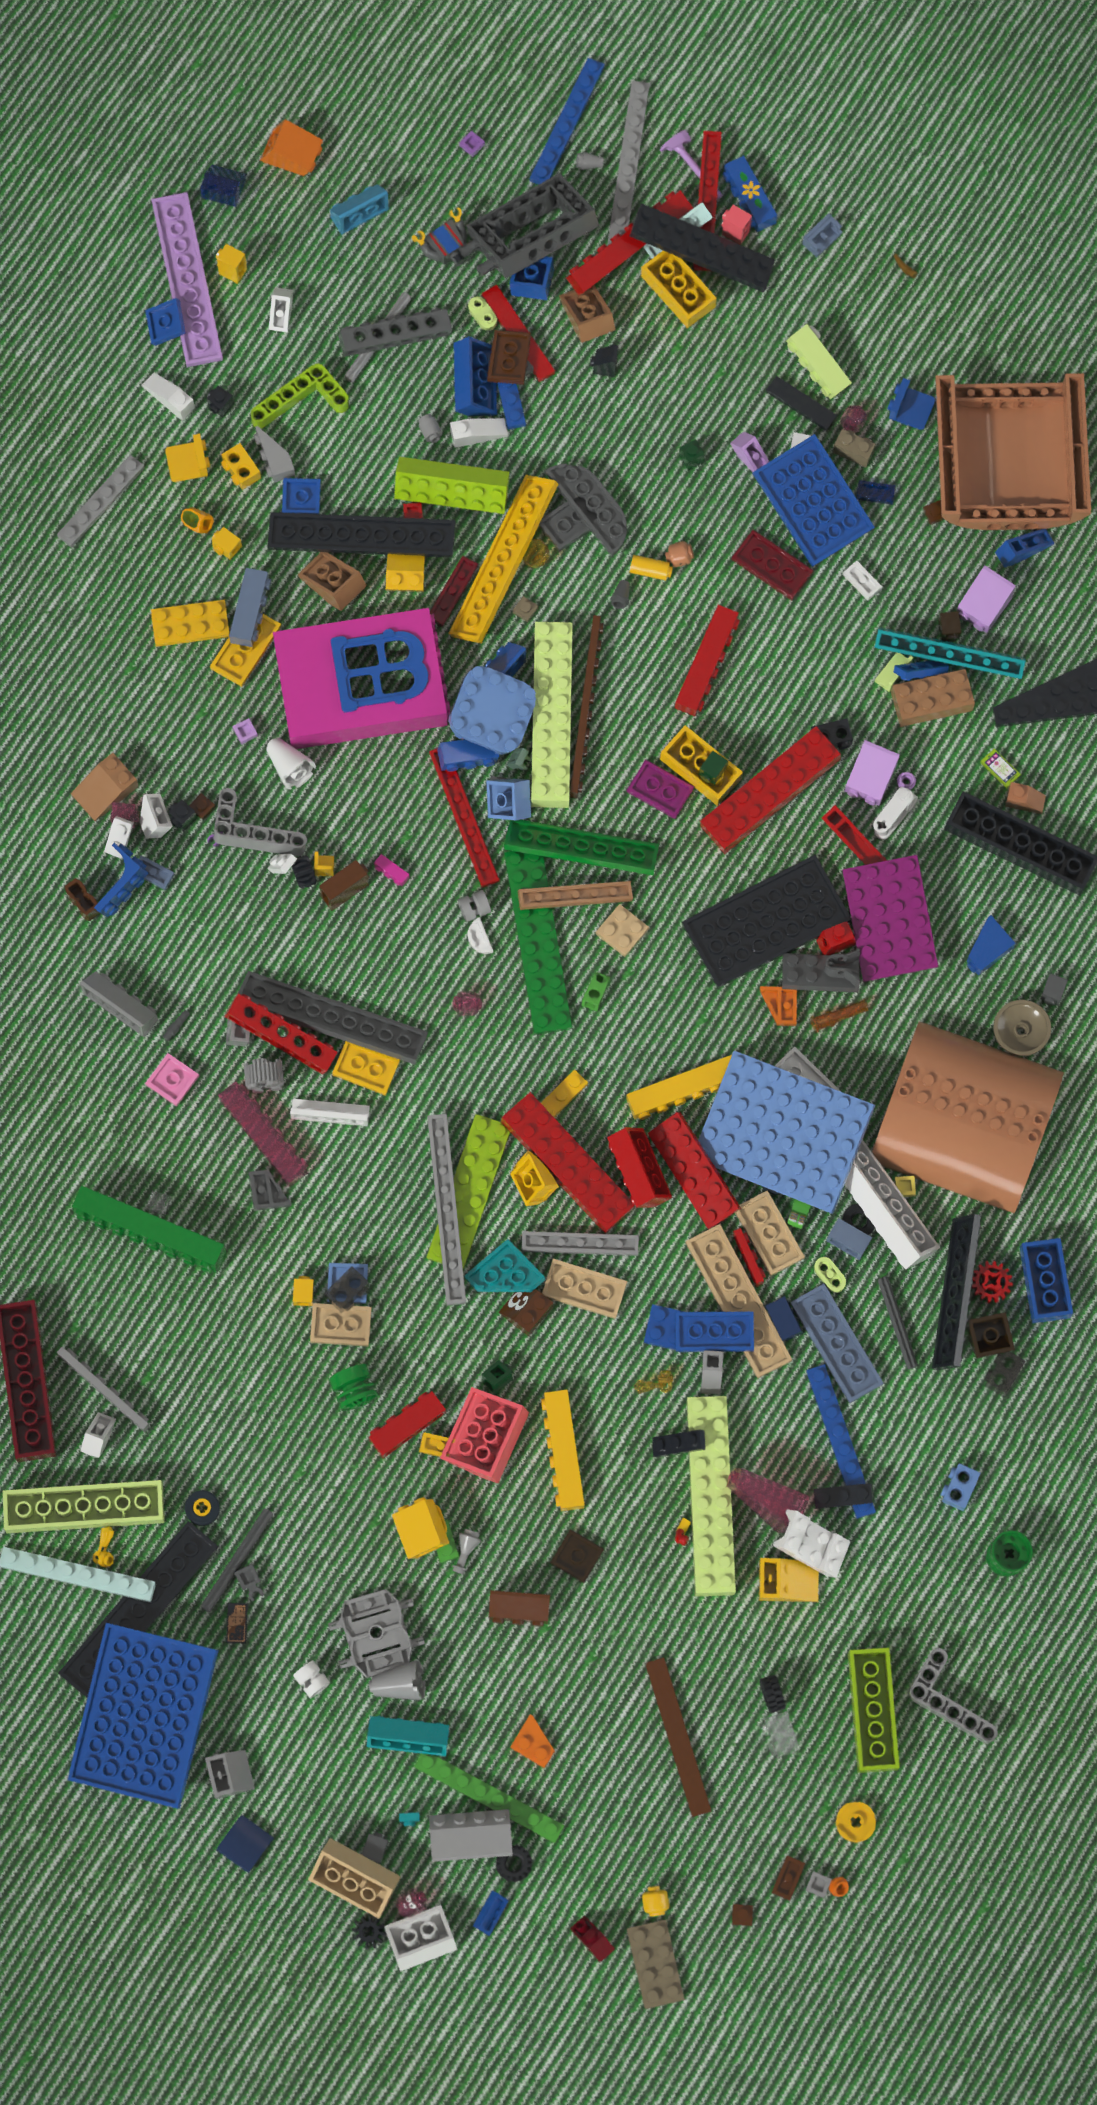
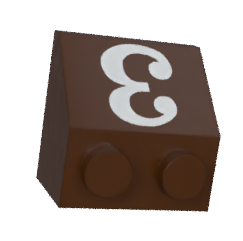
[498,1289,553,1337]

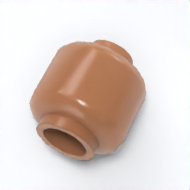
[665,541,694,568]

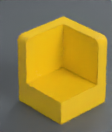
[314,851,334,876]

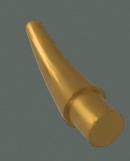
[894,254,918,278]

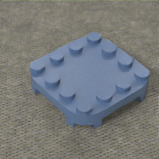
[448,666,536,755]

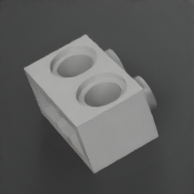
[226,1007,251,1047]

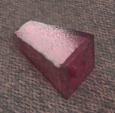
[727,1468,810,1533]

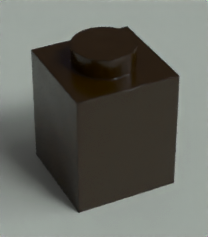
[938,611,961,642]

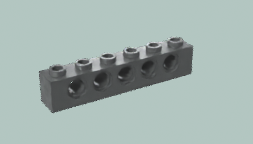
[338,308,452,357]

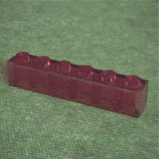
[218,1081,308,1187]

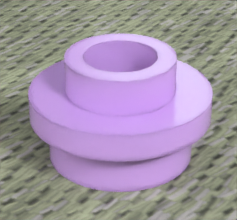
[897,772,916,790]

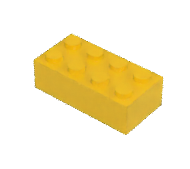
[641,251,717,329]
[660,725,743,806]

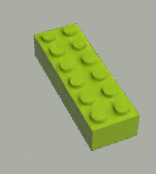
[394,457,510,514]
[848,1648,900,1773]

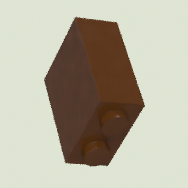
[319,860,369,911]

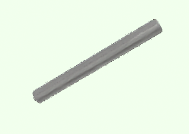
[345,292,411,382]

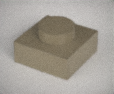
[512,596,538,623]

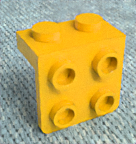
[165,434,210,482]

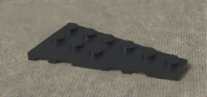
[993,659,1097,727]

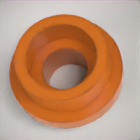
[829,1877,849,1897]

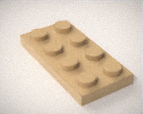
[735,1190,805,1277]
[542,1259,627,1319]

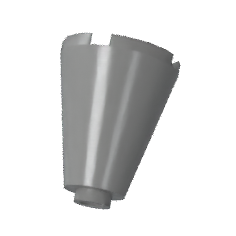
[369,1660,425,1700]

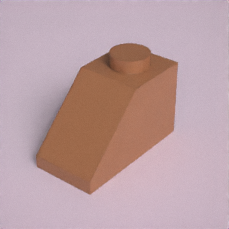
[1005,782,1046,814]

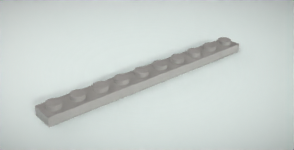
[607,81,650,245]
[427,1114,466,1306]

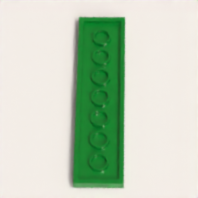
[504,820,659,875]

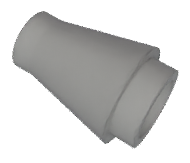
[576,152,603,170]

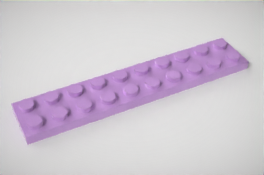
[151,192,223,367]

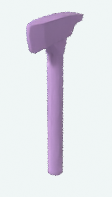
[660,130,723,200]

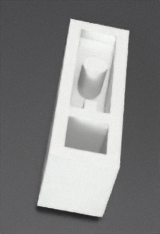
[142,373,195,421]
[450,418,508,448]

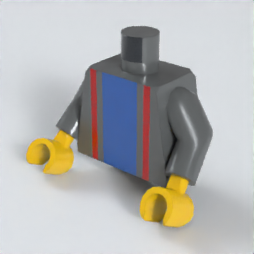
[412,207,467,266]

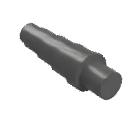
[162,1010,190,1041]

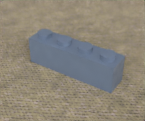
[229,568,271,647]

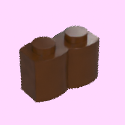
[65,878,100,921]

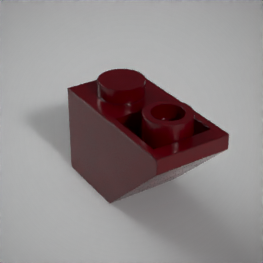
[570,1915,615,1962]

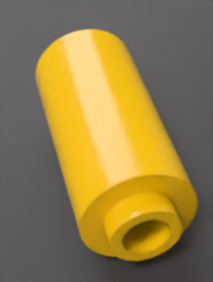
[630,555,673,581]

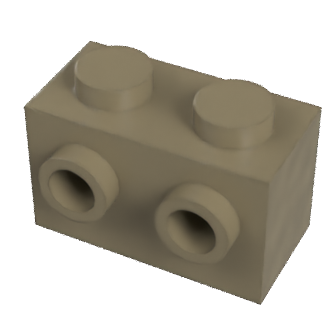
[833,429,876,468]

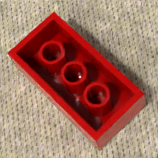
[607,1127,673,1208]

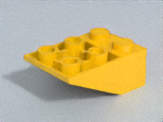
[759,1558,818,1602]

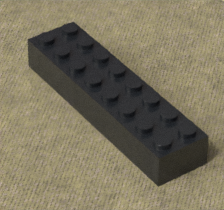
[944,791,1097,896]

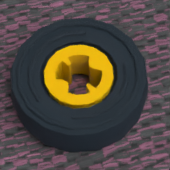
[184,1490,220,1526]

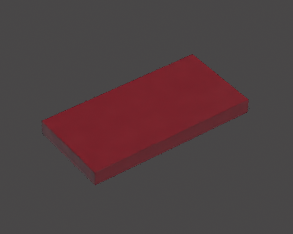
[731,530,814,601]

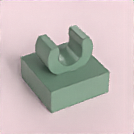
[506,748,532,771]

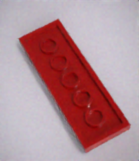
[648,1112,741,1230]

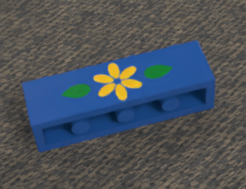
[723,156,777,232]

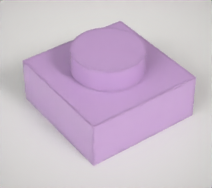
[232,718,258,745]

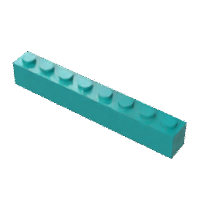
[874,627,1026,679]

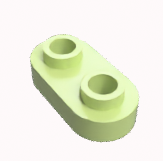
[468,297,497,331]
[814,1257,846,1293]

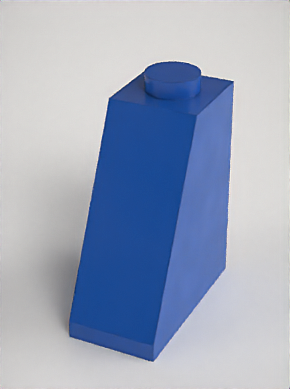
[966,915,1016,976]

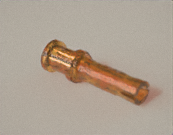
[810,1000,869,1033]

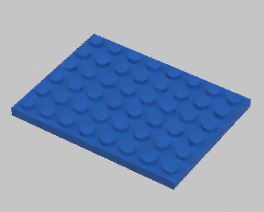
[67,1623,219,1809]

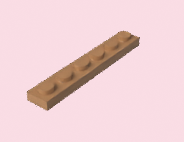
[518,881,633,910]

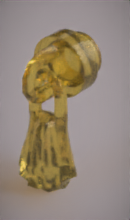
[634,1370,673,1394]

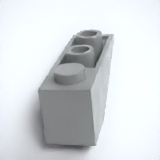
[253,426,295,483]

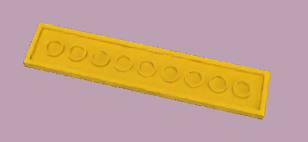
[449,475,558,644]

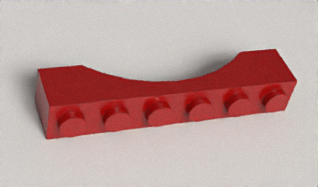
[822,805,888,865]

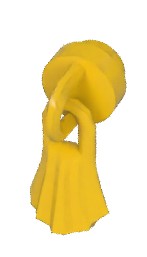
[92,1526,114,1568]

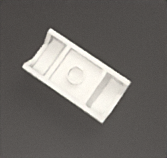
[773,1509,851,1578]

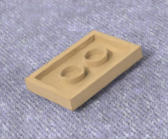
[310,1303,372,1347]

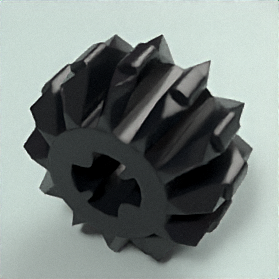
[292,855,317,889]
[351,1915,386,1950]

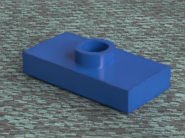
[473,1890,509,1936]

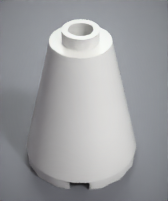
[266,738,316,789]

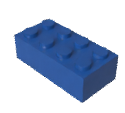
[1019,1238,1073,1323]

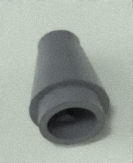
[611,580,630,609]

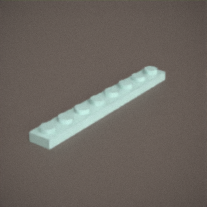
[0,1547,156,1602]

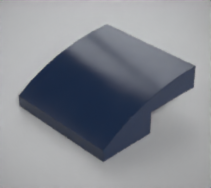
[216,1814,274,1874]

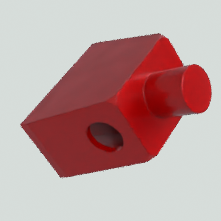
[816,921,856,955]

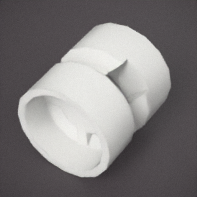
[293,1660,330,1698]

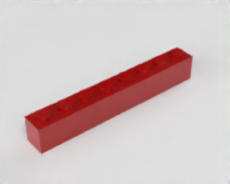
[566,190,693,295]

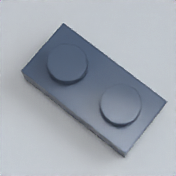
[139,855,175,890]

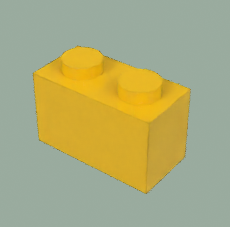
[216,244,247,284]

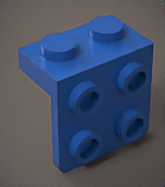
[888,378,935,430]

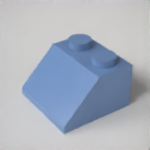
[486,779,531,820]

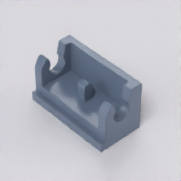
[803,213,842,257]
[826,1218,872,1260]

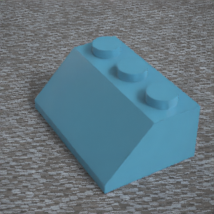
[330,184,389,235]

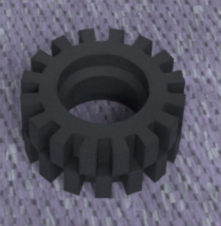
[759,1674,786,1713]
[496,1845,532,1882]

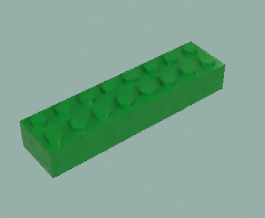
[72,1185,226,1274]

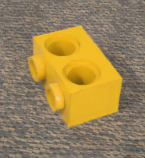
[221,443,261,490]

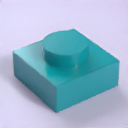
[399,1812,420,1827]

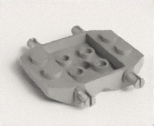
[328,1589,425,1679]

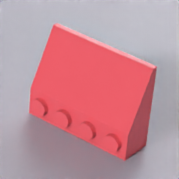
[440,1387,529,1484]

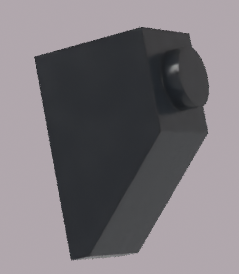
[590,345,619,377]

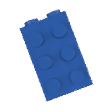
[94,843,149,917]

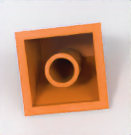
[260,119,323,176]

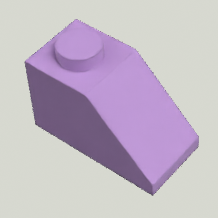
[730,432,769,472]

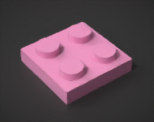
[145,1053,199,1106]

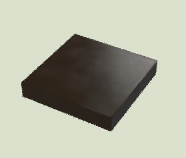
[550,1529,604,1584]

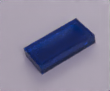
[856,480,896,505]

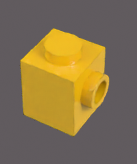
[212,527,242,560]

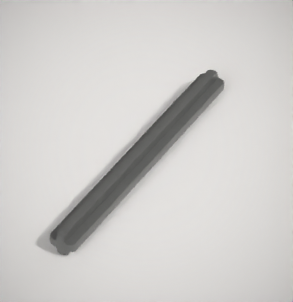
[201,1508,273,1612]

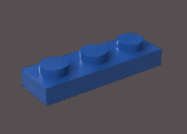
[497,382,526,430]
[893,660,949,681]

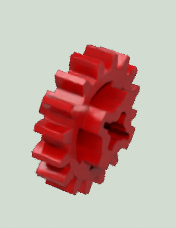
[971,1261,1013,1304]

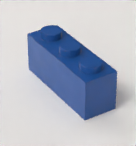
[437,740,499,772]

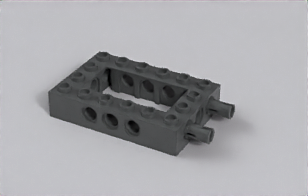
[459,173,599,279]

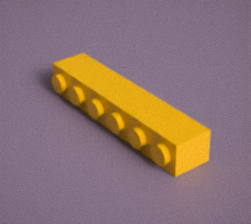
[626,1055,732,1120]
[541,1390,584,1511]

